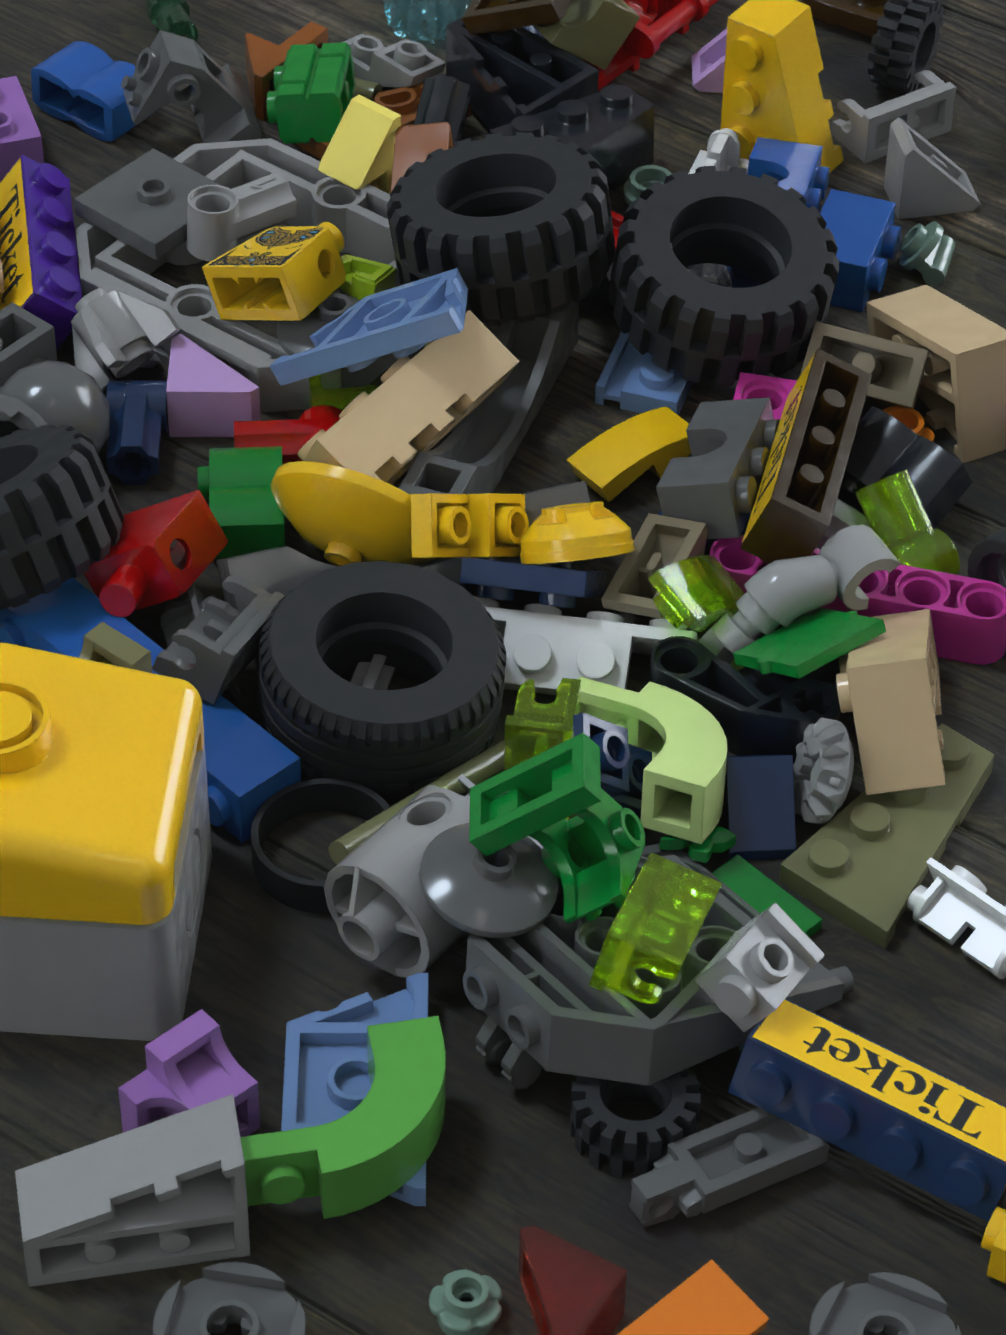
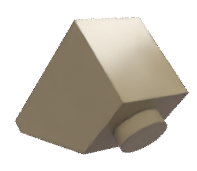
[800,321,930,409]

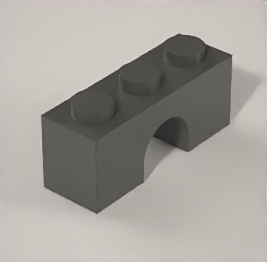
[656,397,780,539]

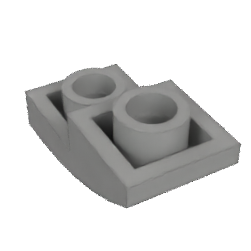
[341,33,446,87]

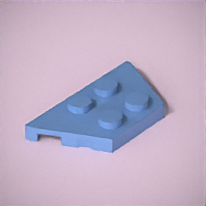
[270,268,468,386]
[281,973,429,1206]

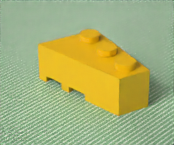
[720,0,844,173]

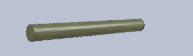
[329,740,517,864]

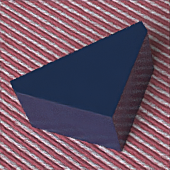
[722,754,796,860]

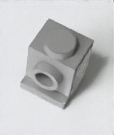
[694,903,825,1032]

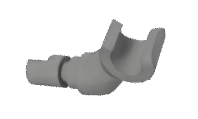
[698,525,901,664]

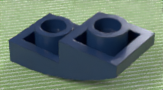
[573,712,652,819]

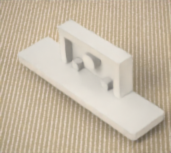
[473,596,698,697]

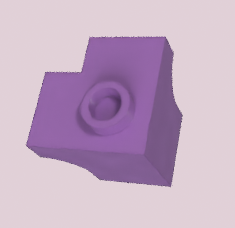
[118,1009,260,1137]

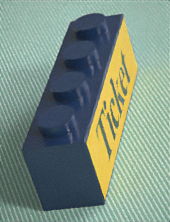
[728,998,1006,1222]

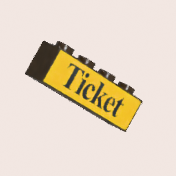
[740,348,872,564]

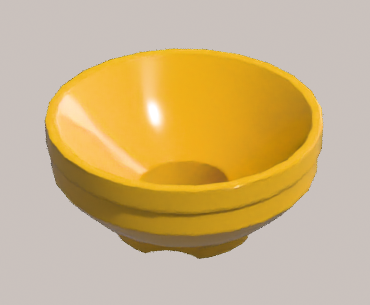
[520,502,635,564]

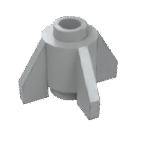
[71,288,181,392]

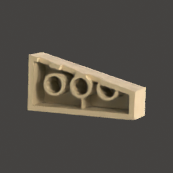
[297,310,520,485]

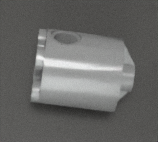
[324,785,470,977]

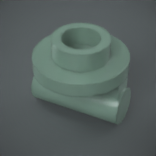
[899,221,955,286]

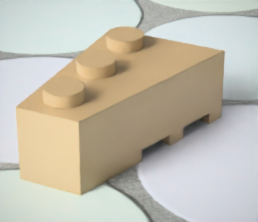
[836,609,946,795]

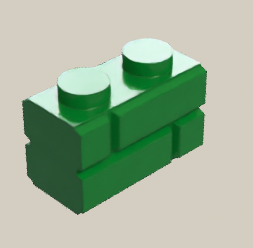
[267,42,356,144]

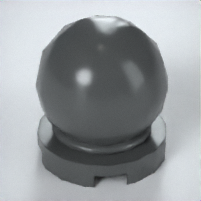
[0,361,110,455]

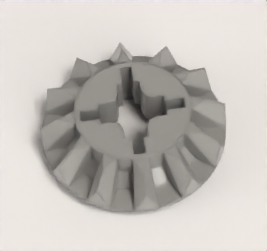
[793,717,854,824]

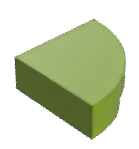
[340,254,396,300]

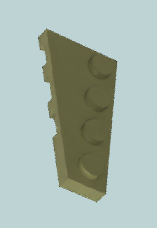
[779,723,995,949]

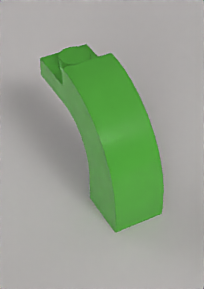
[240,1016,446,1219]

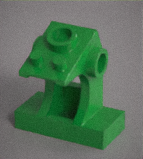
[469,732,646,924]

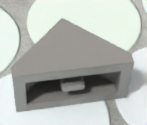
[884,117,981,219]

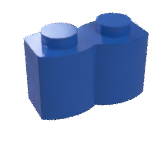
[31,41,155,142]

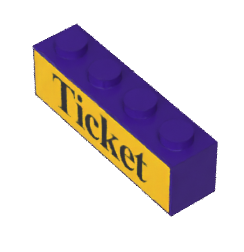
[0,154,82,350]

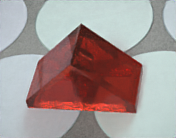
[519,1226,627,1335]

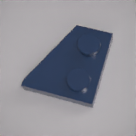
[460,557,608,608]

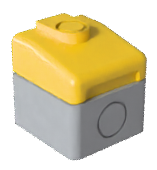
[0,643,212,1041]

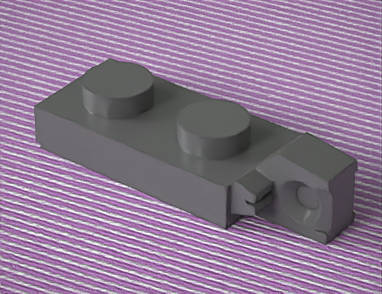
[629,1107,829,1227]

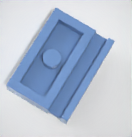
[595,331,693,415]

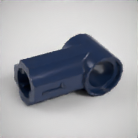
[106,380,169,485]

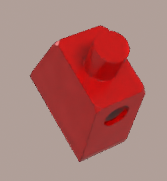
[83,490,228,617]

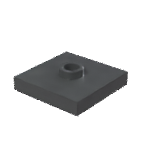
[74,148,222,260]

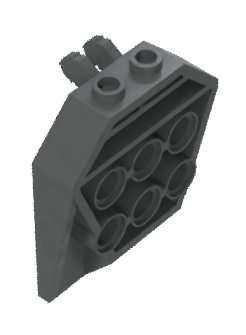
[463,843,844,1090]

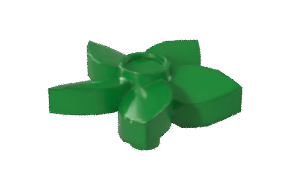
[659,826,737,863]

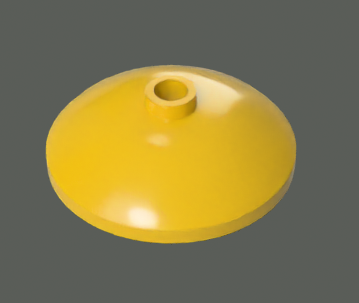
[271,461,436,566]

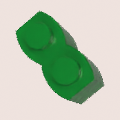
[198,446,285,559]

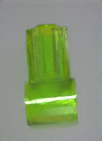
[855,469,960,575]

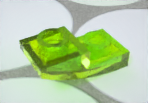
[648,555,745,632]

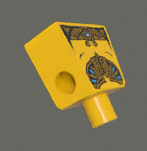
[202,222,346,321]

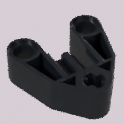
[649,612,841,764]

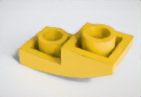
[567,406,691,502]
[411,493,529,558]

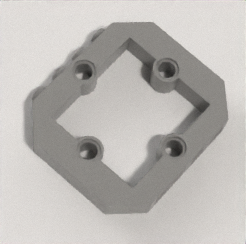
[76,138,401,413]

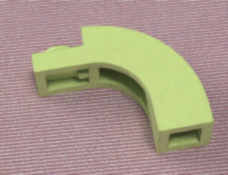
[566,677,728,844]

